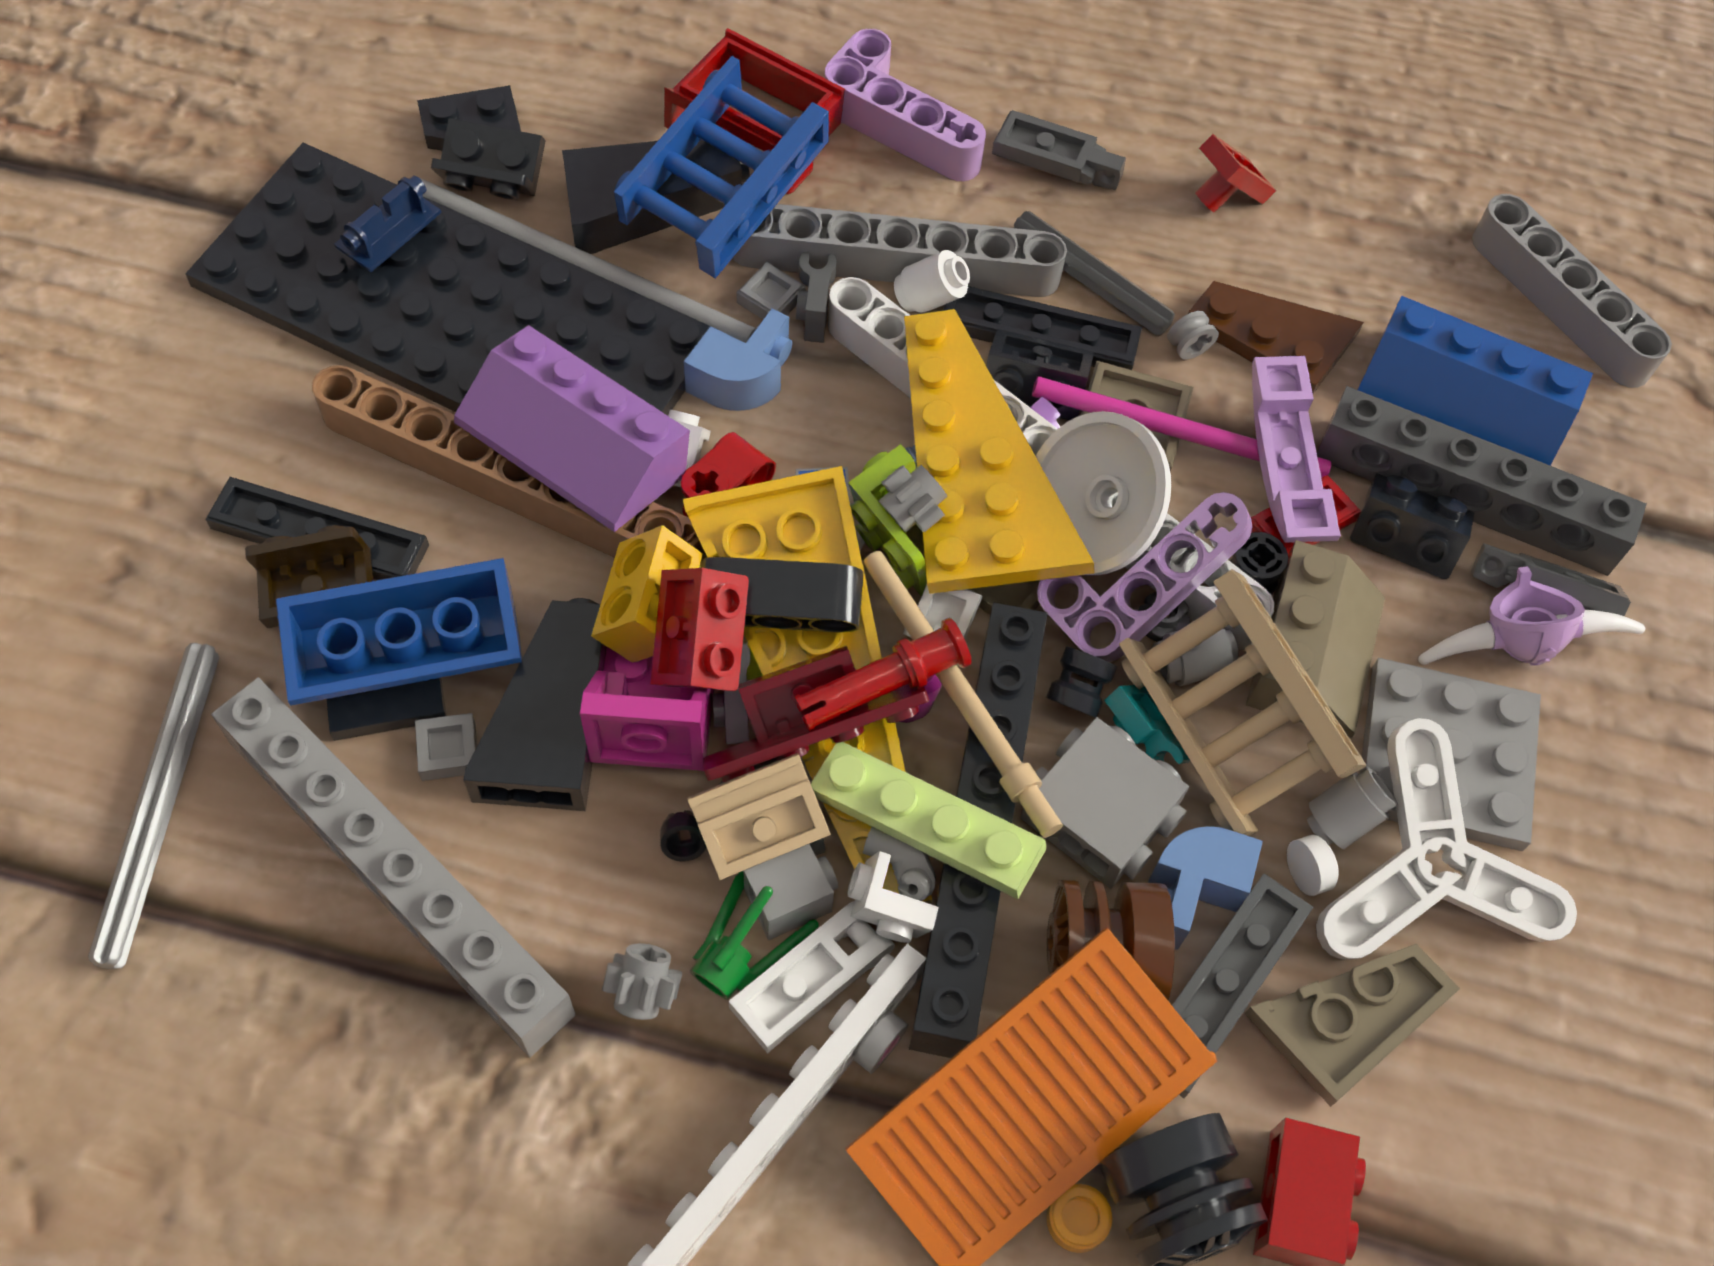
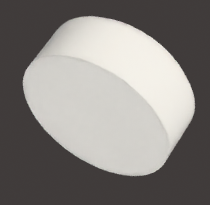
[1287,835,1339,896]

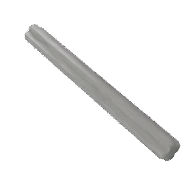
[88,643,219,970]

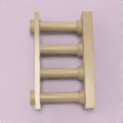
[1119,569,1367,836]

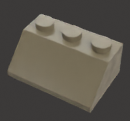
[1246,540,1385,738]

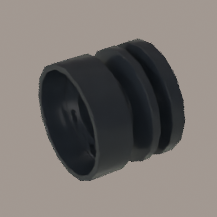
[1098,1113,1268,1266]

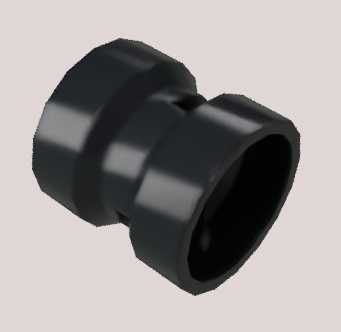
[1230,532,1289,595]
[1045,646,1117,718]

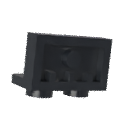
[431,118,546,200]
[986,329,1094,420]

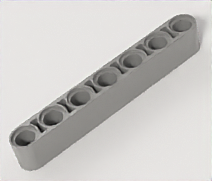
[733,204,1067,297]

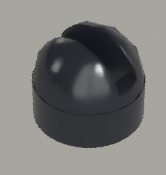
[660,810,706,862]

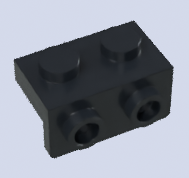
[1350,473,1474,579]

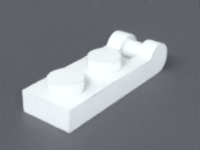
[729,901,895,1054]

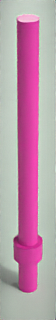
[1032,376,1331,478]

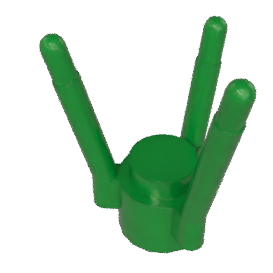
[690,871,819,1000]

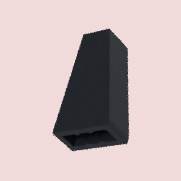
[562,139,750,254]
[463,598,607,811]

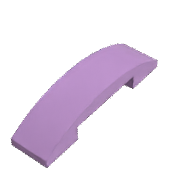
[1252,356,1341,543]

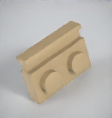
[687,753,831,880]

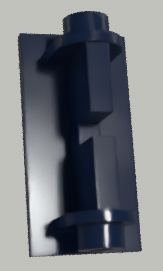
[334,175,441,272]

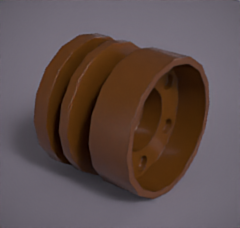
[1047,880,1175,1001]

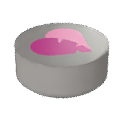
[853,1011,909,1074]

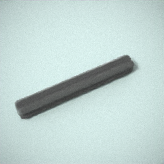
[1014,211,1175,336]

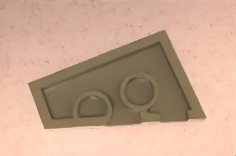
[1245,944,1460,1107]

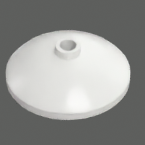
[1036,411,1171,575]

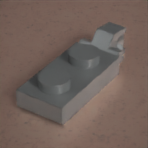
[992,110,1126,190]
[1471,543,1631,616]

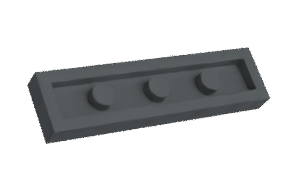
[1172,873,1314,1098]

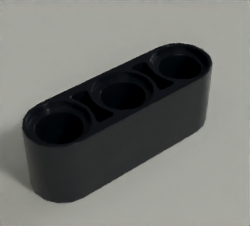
[700,557,864,632]

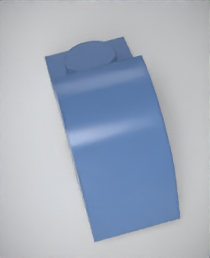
[684,308,793,411]
[1148,826,1263,950]

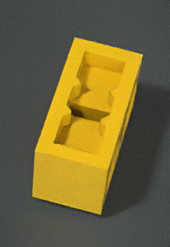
[591,525,703,663]

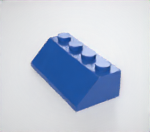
[1357,296,1593,466]
[276,558,522,706]

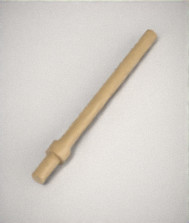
[863,551,1063,838]

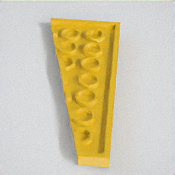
[683,466,933,903]

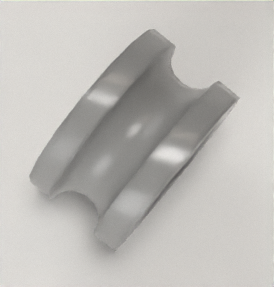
[1167,311,1219,360]

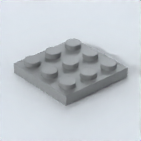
[1360,658,1541,851]

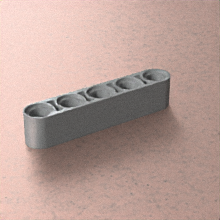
[1472,194,1672,388]

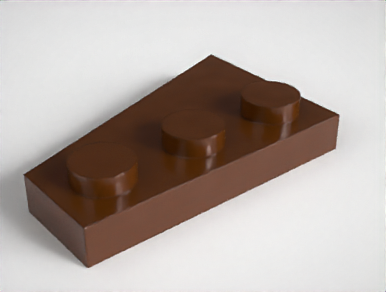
[1188,281,1364,394]

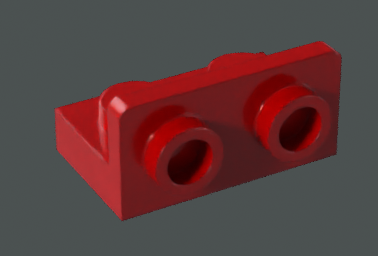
[650,568,749,691]

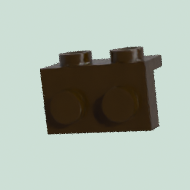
[245,525,373,629]

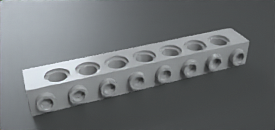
[211,677,575,1057]

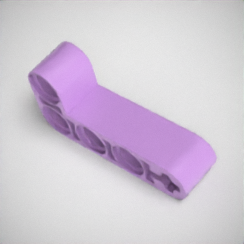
[825,29,986,181]
[1037,492,1252,662]

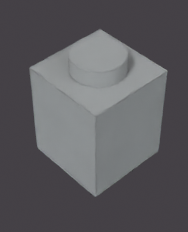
[744,844,838,941]

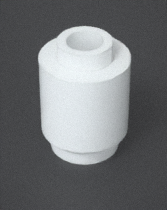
[894,250,970,313]

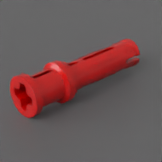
[794,617,972,731]

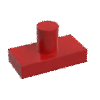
[1195,134,1276,213]

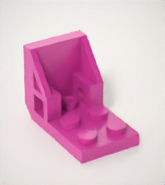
[580,647,715,771]

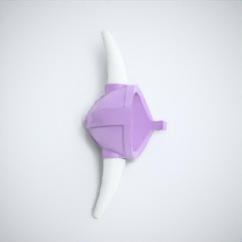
[1418,567,1645,666]

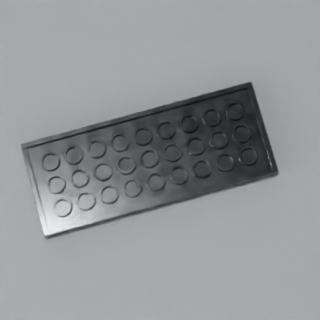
[185,142,718,416]

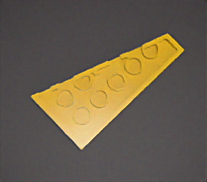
[904,309,1095,594]

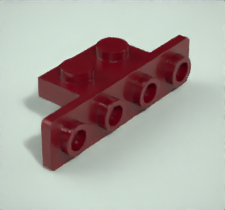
[703,645,930,782]

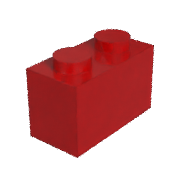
[1253,1117,1366,1266]

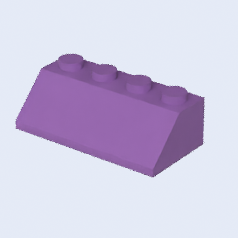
[454,325,690,532]

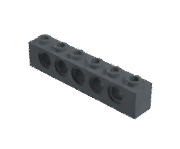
[1317,386,1647,576]

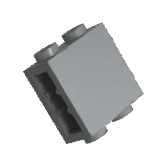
[1020,717,1190,889]

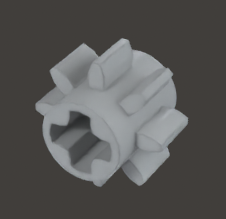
[879,465,948,532]
[602,943,682,1020]

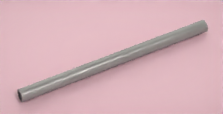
[420,178,757,343]

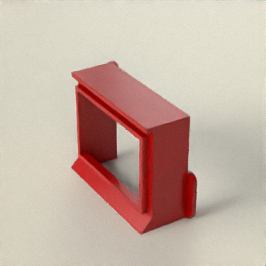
[664,28,845,194]

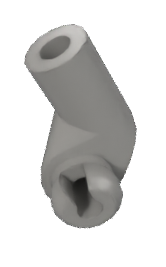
[863,827,936,901]

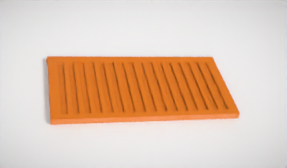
[845,927,1217,1266]

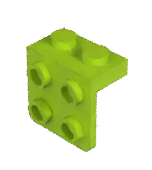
[848,444,927,597]

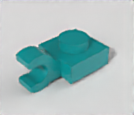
[1104,685,1190,764]

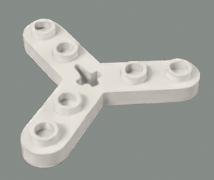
[1316,718,1577,959]

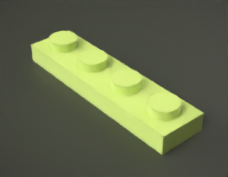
[811,742,1046,899]

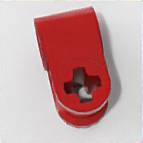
[681,432,776,517]

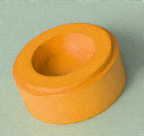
[1046,1184,1112,1253]

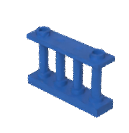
[614,56,829,279]

